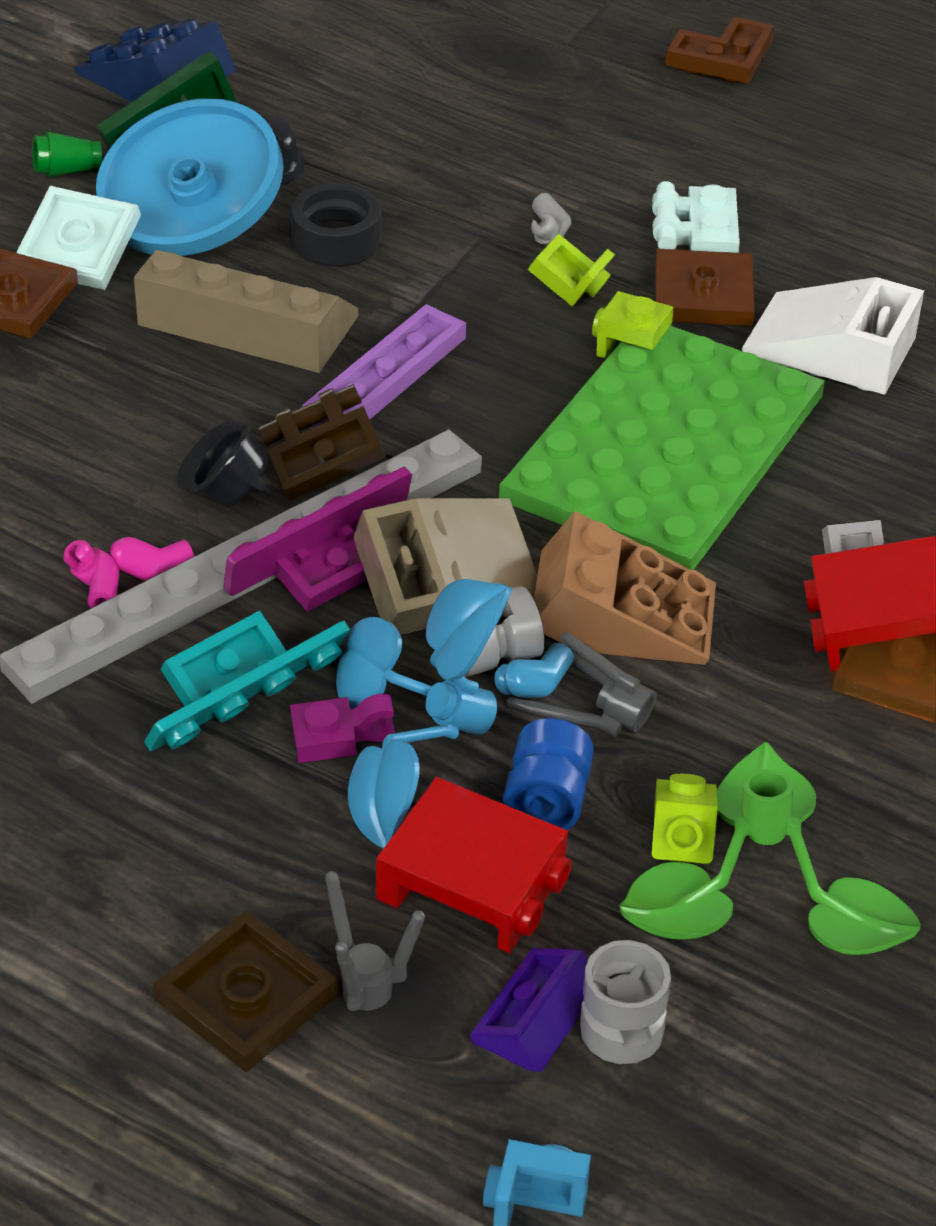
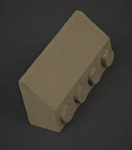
[134,250,358,373]

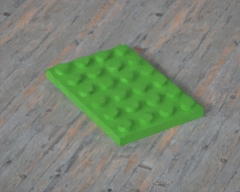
[499,326,825,570]

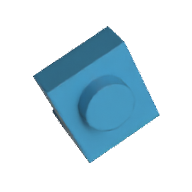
[483,1139,591,1226]

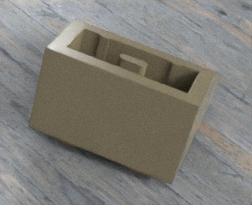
[353,498,537,635]

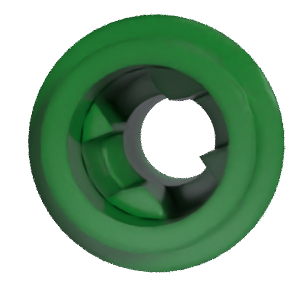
[32,131,102,178]

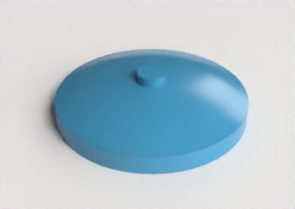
[96,99,283,256]

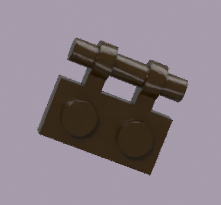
[258,384,386,501]

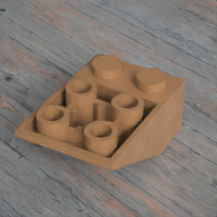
[534,511,716,665]

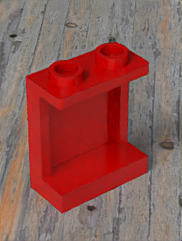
[804,536,936,671]
[376,777,572,954]

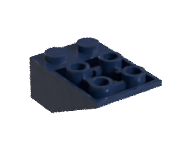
[74,18,236,102]

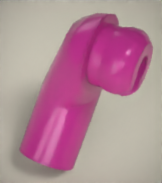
[109,537,194,581]
[63,540,119,608]

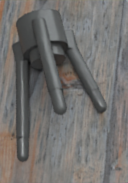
[505,632,657,737]
[325,871,425,1011]

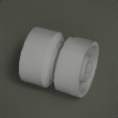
[464,586,544,677]
[580,940,671,1064]

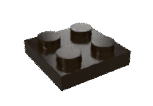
[153,909,338,1073]

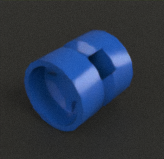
[503,718,594,830]

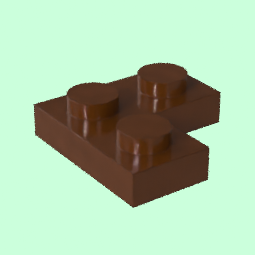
[665,17,774,84]

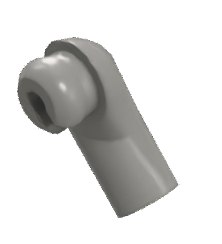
[531,193,571,246]

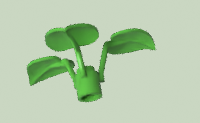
[619,742,920,955]

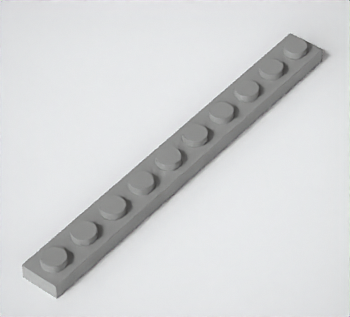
[0,429,482,704]

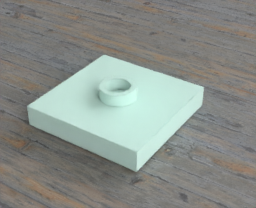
[16,186,141,290]

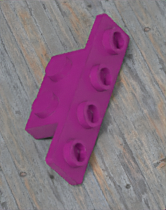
[223,466,412,612]

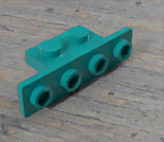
[144,611,351,752]

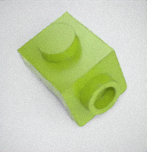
[527,233,615,307]
[592,291,673,359]
[652,774,718,864]

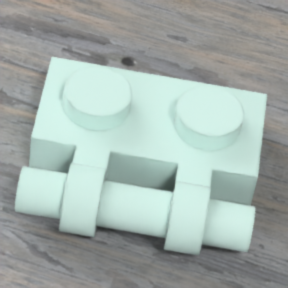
[652,181,739,253]

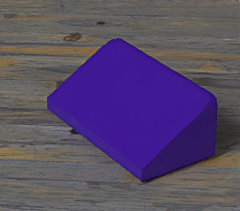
[469,948,588,1072]

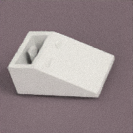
[742,277,924,395]

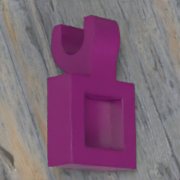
[290,694,395,763]

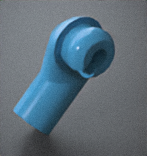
[494,643,574,698]

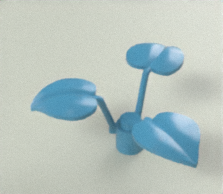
[336,579,513,849]

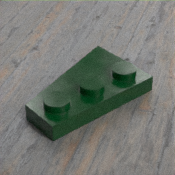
[96,51,237,150]

